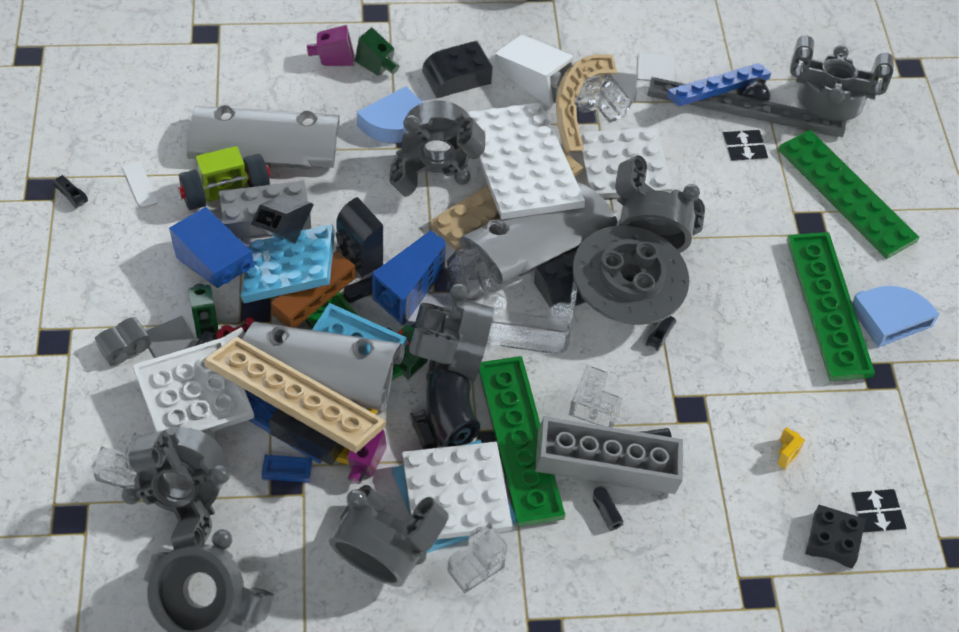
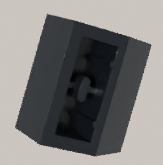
[251,194,314,244]

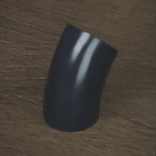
[426,371,480,447]

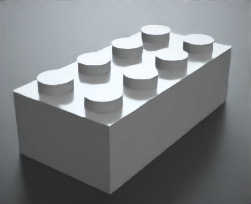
[219,181,311,239]

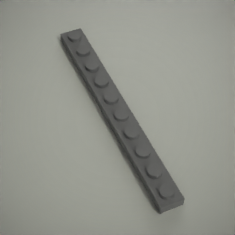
[647,77,846,138]

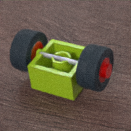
[178,146,271,210]

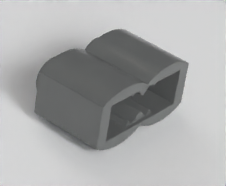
[95,317,151,366]

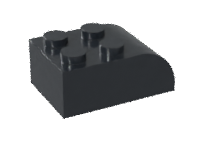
[422,40,493,98]
[335,197,383,277]

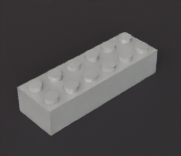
[535,416,683,494]

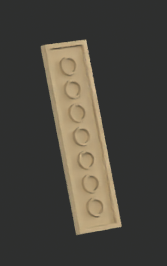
[429,149,583,253]
[205,337,386,453]

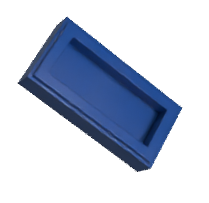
[261,455,313,483]

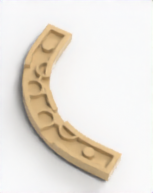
[556,54,617,153]

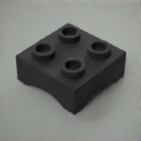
[805,504,866,569]

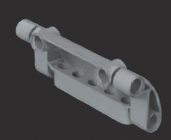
[187,105,340,169]
[460,182,617,284]
[242,322,404,411]

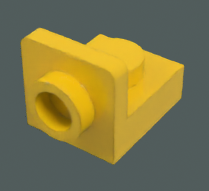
[777,427,805,469]

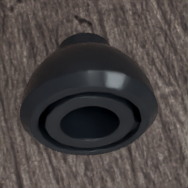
[743,78,770,101]

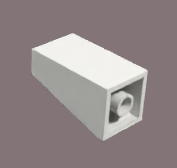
[495,35,575,108]

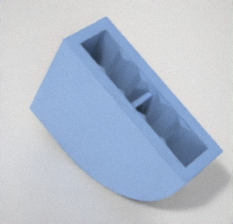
[357,86,423,143]
[852,286,939,348]

